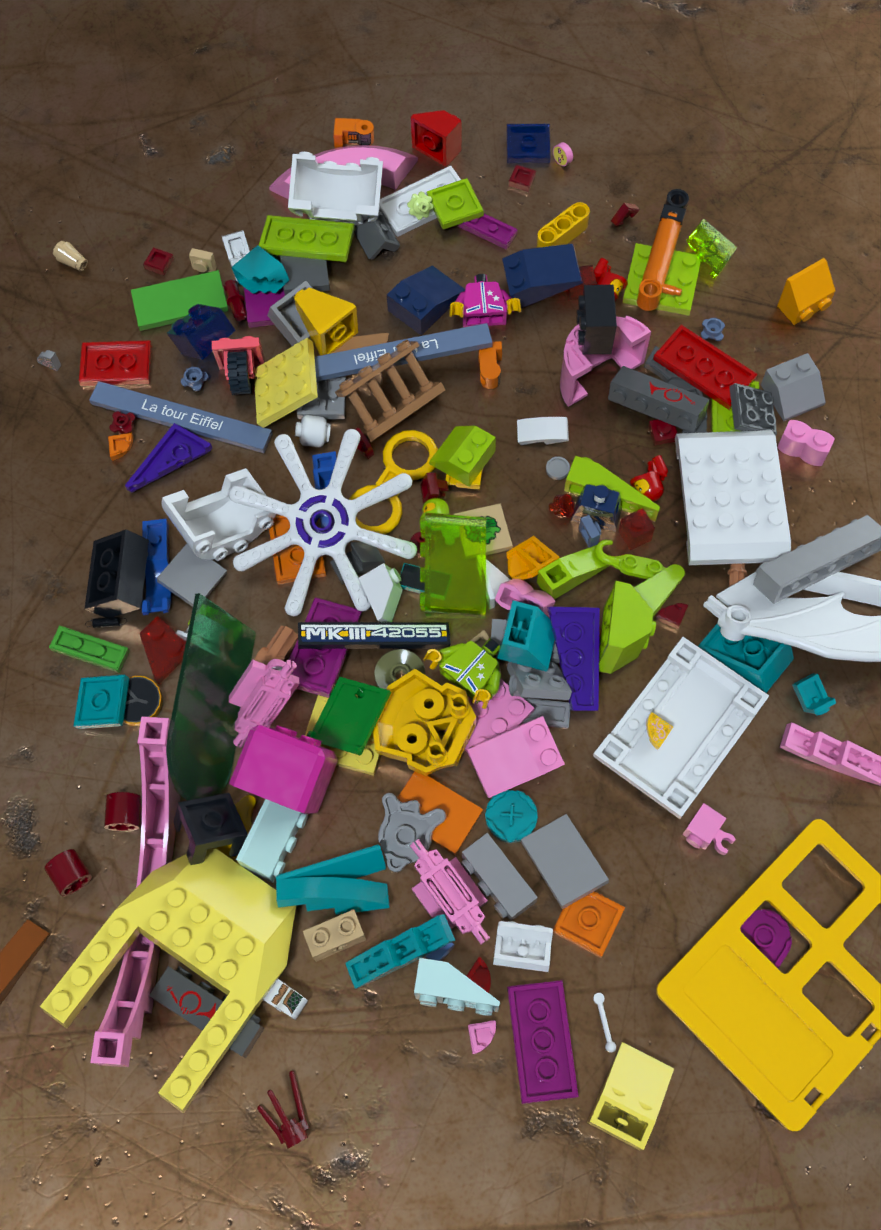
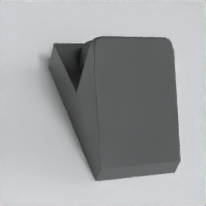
[330,542,385,585]

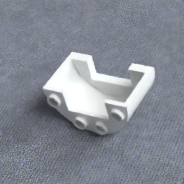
[288,152,383,225]
[161,468,276,561]

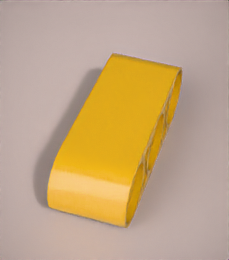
[536,202,590,248]

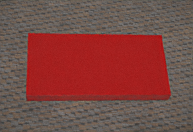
[653,325,758,410]

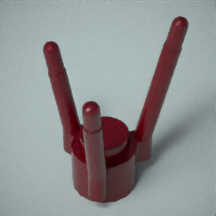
[257,1071,310,1149]

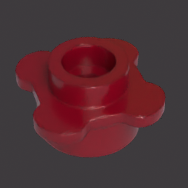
[109,411,135,434]

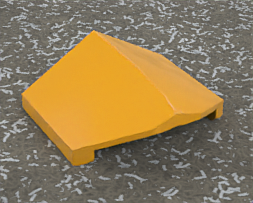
[506,535,560,580]

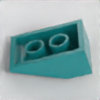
[698,624,794,693]

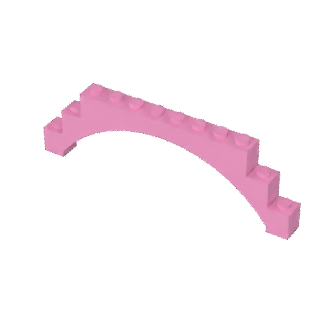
[90,717,180,1067]

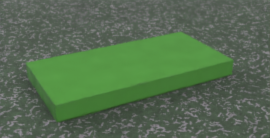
[131,270,229,331]

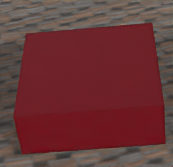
[508,165,536,192]
[143,247,174,276]

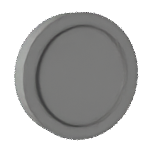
[546,457,570,480]

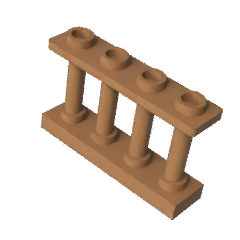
[335,340,445,442]

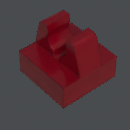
[420,473,449,505]

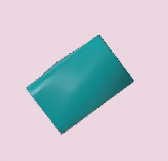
[231,245,290,294]

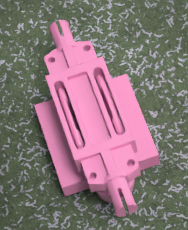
[229,659,299,747]
[410,839,490,945]

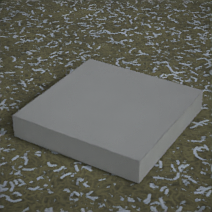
[157,544,227,610]

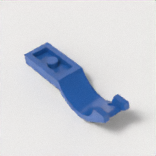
[142,519,172,615]

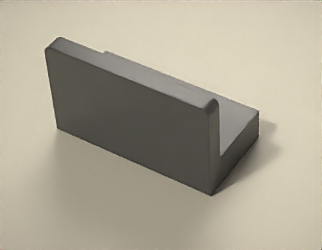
[354,212,400,260]

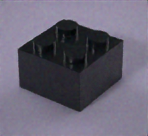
[576,285,617,354]

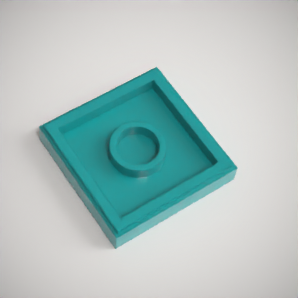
[73,674,129,729]

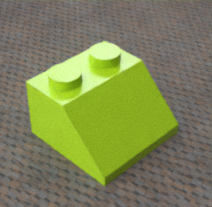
[429,426,496,487]

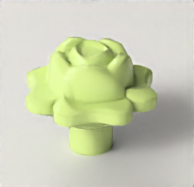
[407,191,433,220]

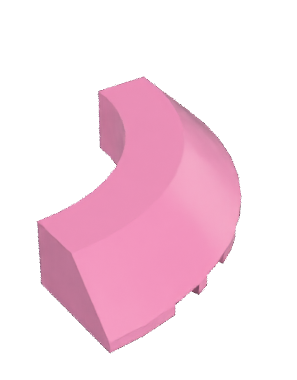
[269,145,418,200]

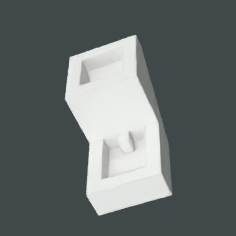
[221,230,250,283]

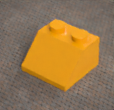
[777,258,835,325]

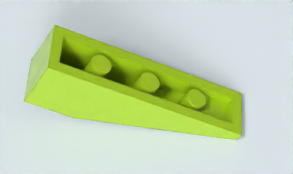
[564,456,660,522]

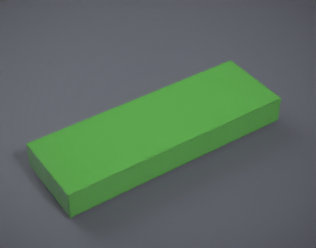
[49,625,130,673]

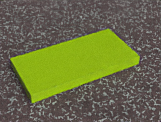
[259,215,355,262]

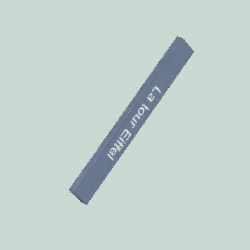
[315,323,493,381]
[89,381,272,453]

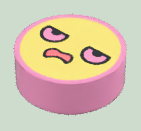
[553,142,573,166]

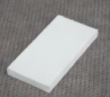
[379,166,461,237]

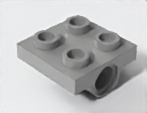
[297,376,346,419]
[507,661,572,700]

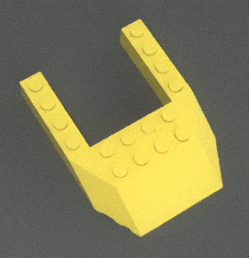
[40,848,296,1113]

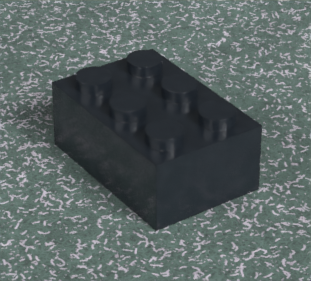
[84,529,149,618]

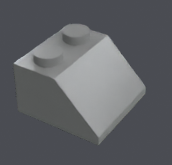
[761,353,826,422]

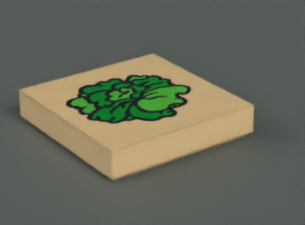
[454,503,513,560]

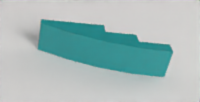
[276,877,390,915]
[345,914,455,989]

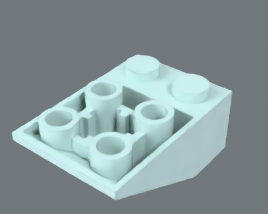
[414,958,500,1016]

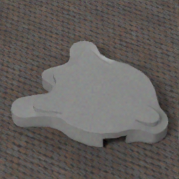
[378,793,447,872]

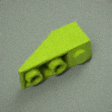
[537,545,610,600]

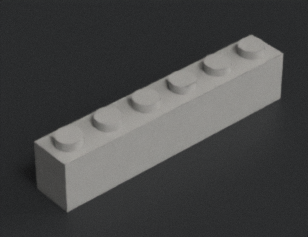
[753,515,881,604]

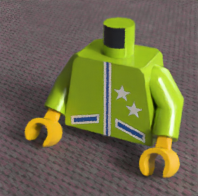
[423,638,501,709]

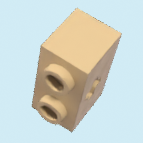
[303,910,366,962]

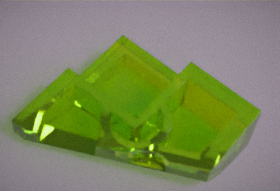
[686,219,737,279]

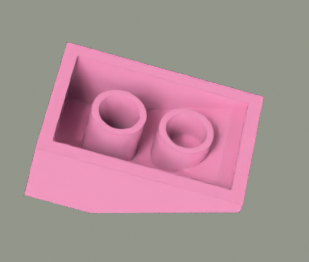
[466,716,565,798]

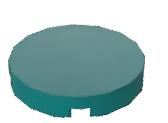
[485,790,538,843]

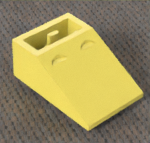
[587,1042,674,1150]

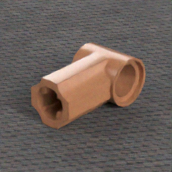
[254,625,298,665]

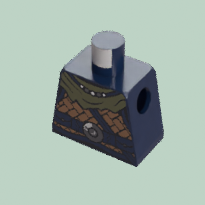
[571,484,622,532]

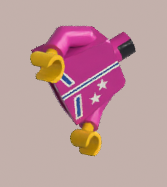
[449,274,521,328]

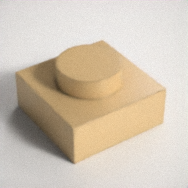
[189,248,217,272]

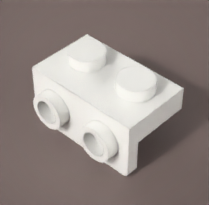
[493,921,553,972]

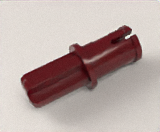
[223,280,247,322]

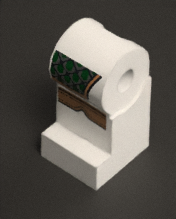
[263,979,308,1020]

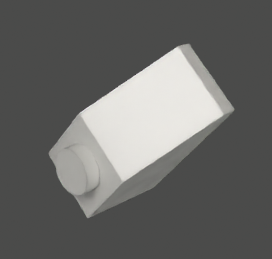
[359,563,403,622]

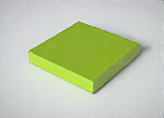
[426,178,484,229]

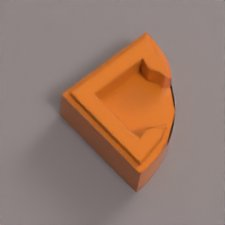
[108,433,133,461]

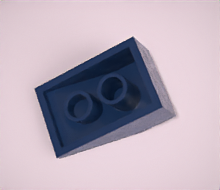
[502,244,583,308]
[387,265,465,336]

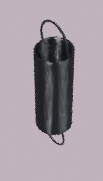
[85,617,127,628]

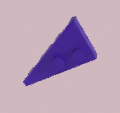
[125,423,213,493]

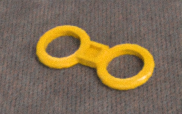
[349,430,438,535]

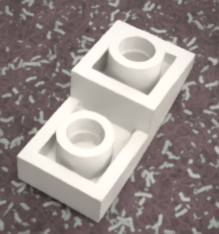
[517,417,569,445]

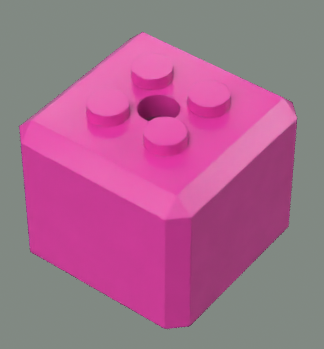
[229,725,338,813]

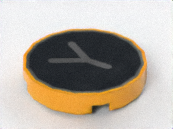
[123,676,163,726]

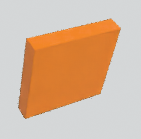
[553,892,625,958]

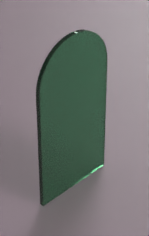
[166,593,256,801]

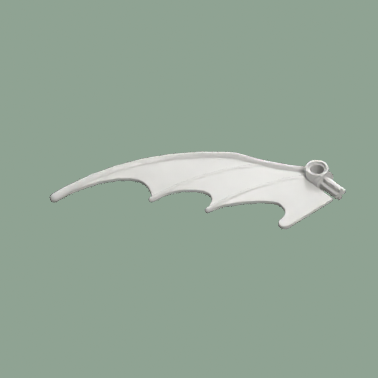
[703,572,881,662]

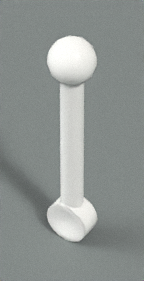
[593,993,616,1053]

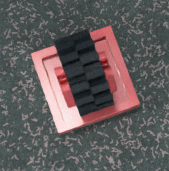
[212,336,265,395]

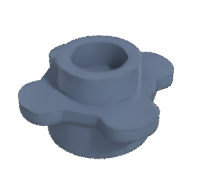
[701,318,725,341]
[181,367,208,391]

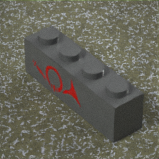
[608,366,709,433]
[149,966,264,1058]

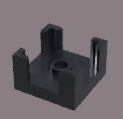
[173,793,248,865]

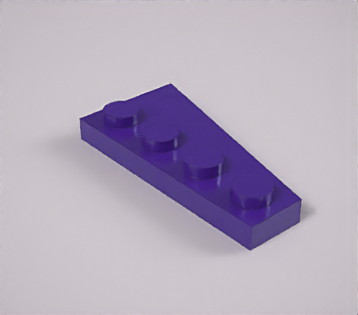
[547,607,600,711]

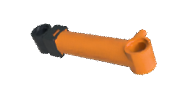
[637,189,689,311]

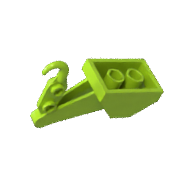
[595,540,685,674]

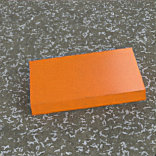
[269,514,326,585]
[398,771,483,856]

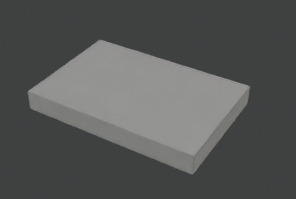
[521,814,609,909]

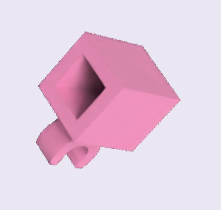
[682,803,736,855]

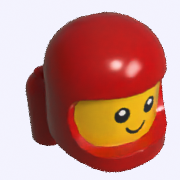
[593,258,628,301]
[630,455,668,502]

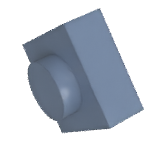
[579,515,601,548]

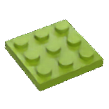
[622,243,702,316]

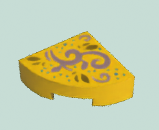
[646,712,673,750]

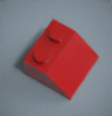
[411,110,462,167]

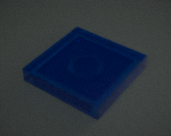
[507,124,550,163]

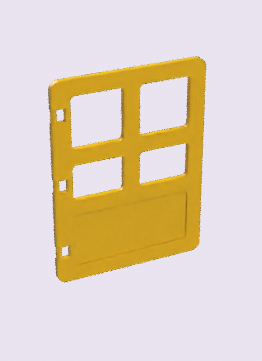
[656,819,881,1131]

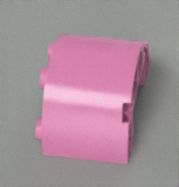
[560,316,651,407]

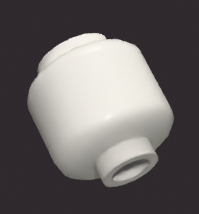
[295,415,330,447]

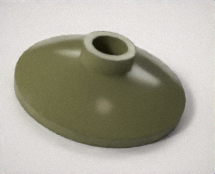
[374,649,425,689]

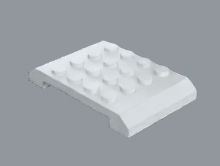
[675,430,791,565]
[593,637,769,819]

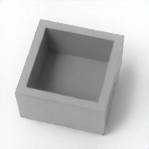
[267,281,313,346]

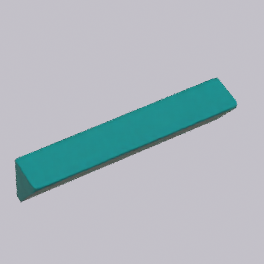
[276,845,386,880]

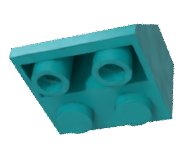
[497,600,555,672]

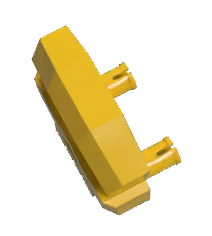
[373,669,476,776]

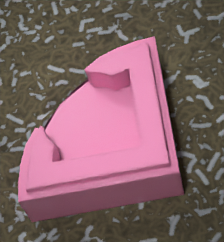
[468,1020,496,1054]

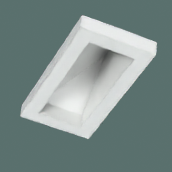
[476,554,511,609]

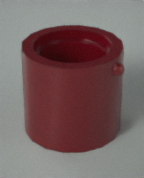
[104,792,141,832]
[44,849,92,897]

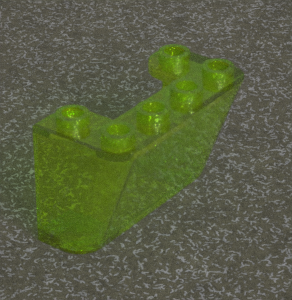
[420,513,486,618]

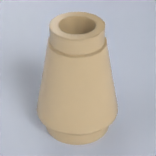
[53,241,88,271]

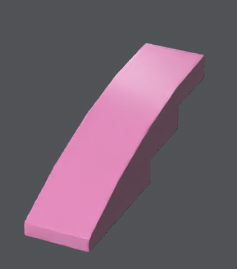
[780,722,881,786]

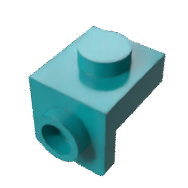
[792,673,837,715]

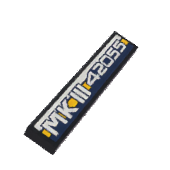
[298,622,451,649]

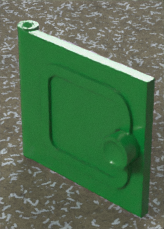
[307,677,391,756]

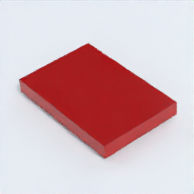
[79,340,152,386]

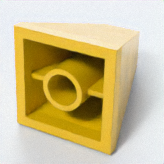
[294,287,358,356]

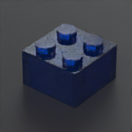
[167,304,236,360]

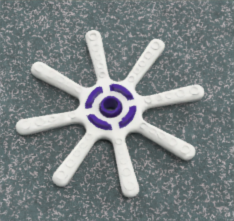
[229,429,417,617]

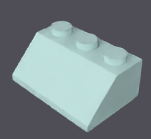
[236,799,308,883]

